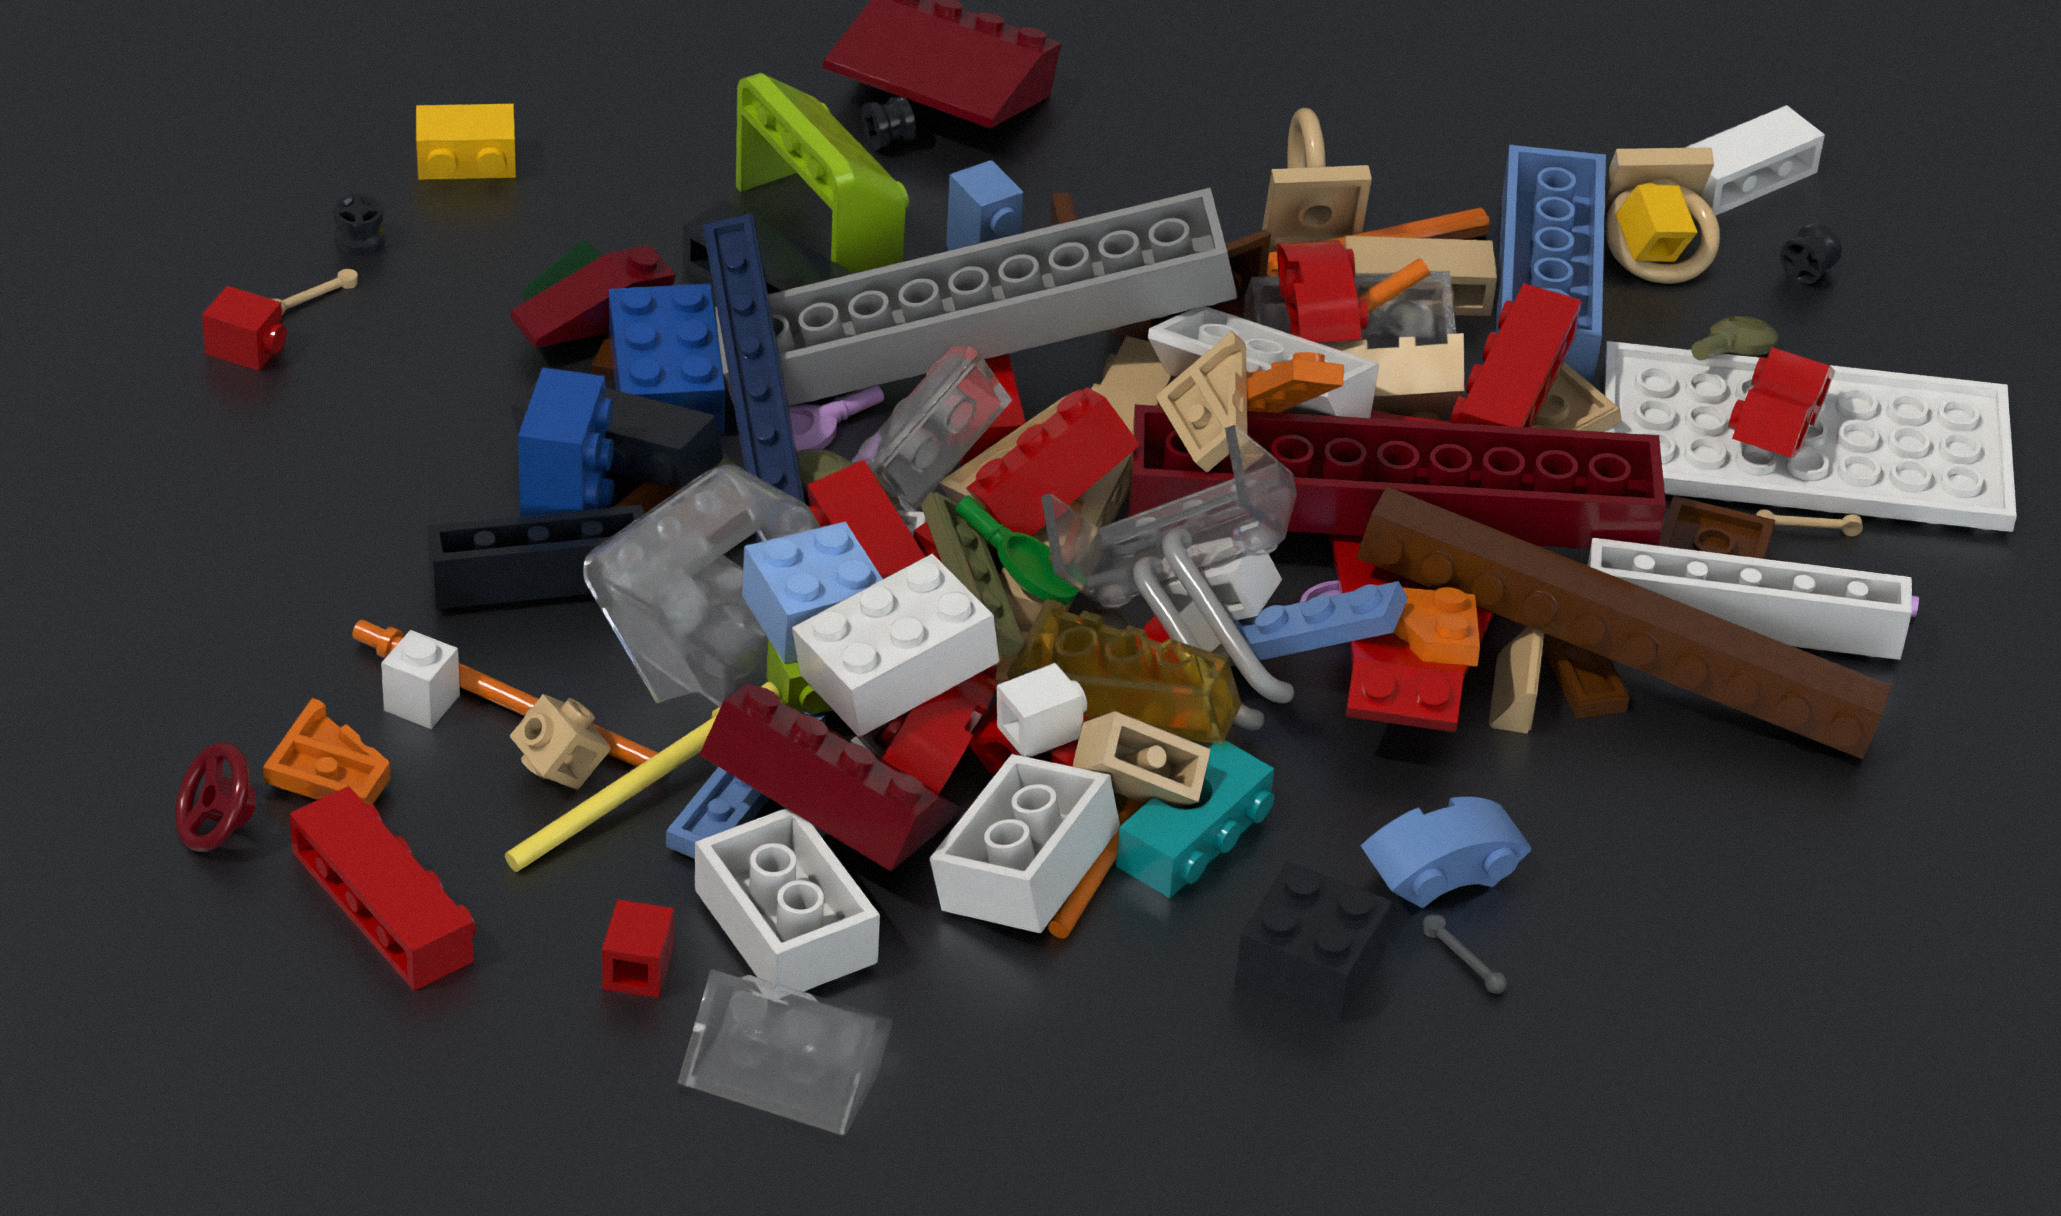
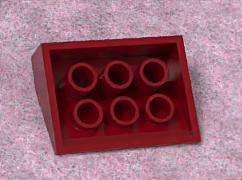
[822,0,1062,128]
[699,683,961,871]

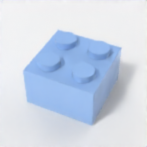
[742,522,883,664]

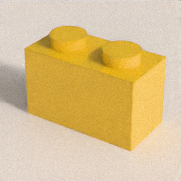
[416,104,516,180]

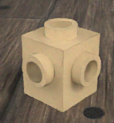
[510,694,612,790]

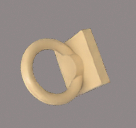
[1262,107,1372,251]
[1605,148,1720,284]

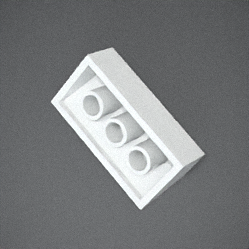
[1148,306,1379,418]

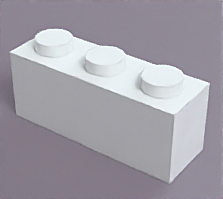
[1685,105,1825,216]

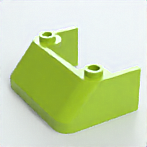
[736,73,909,274]

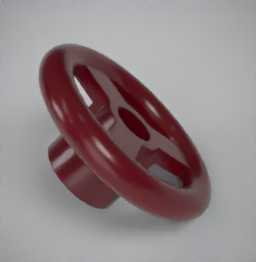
[175,742,256,852]

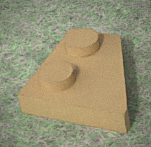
[1155,331,1247,472]

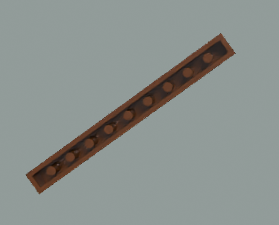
[1356,487,1891,759]

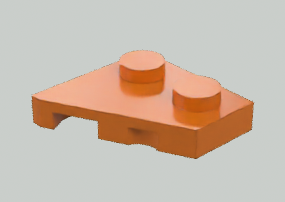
[1375,585,1480,666]
[263,698,391,804]

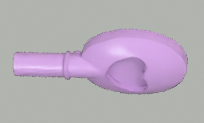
[789,385,884,451]

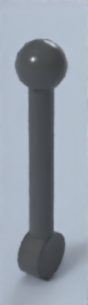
[1423,914,1508,994]

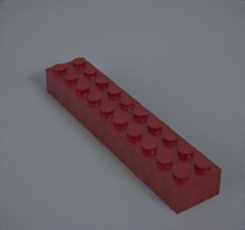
[1129,404,1666,549]

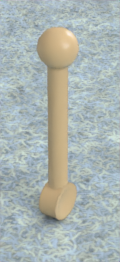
[272,269,358,315]
[1756,509,1863,537]

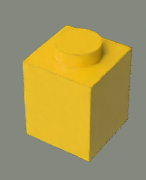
[1616,183,1698,262]

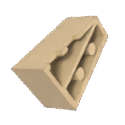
[1319,333,1464,422]

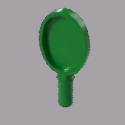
[955,495,1079,605]

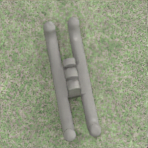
[1133,529,1295,731]

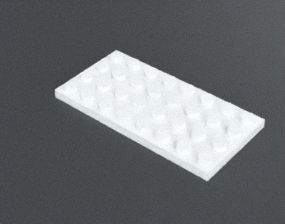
[1603,341,2017,532]

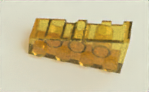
[1007,598,1241,744]

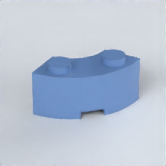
[1360,797,1532,908]

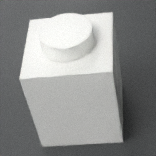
[381,630,460,729]
[997,663,1087,758]

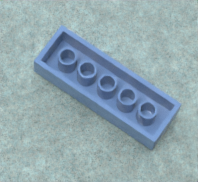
[1496,145,1606,384]

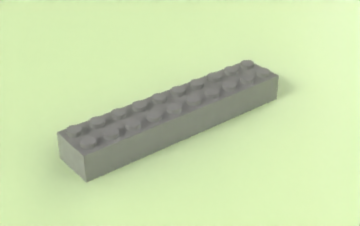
[714,188,1237,406]

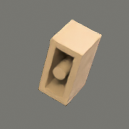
[1072,711,1211,808]

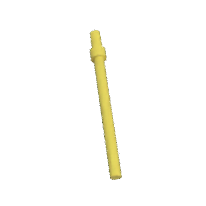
[505,682,781,872]

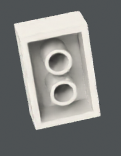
[792,554,1000,737]
[930,754,1120,933]
[695,808,880,1002]

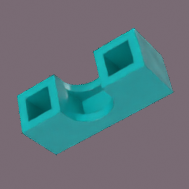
[1116,738,1275,899]

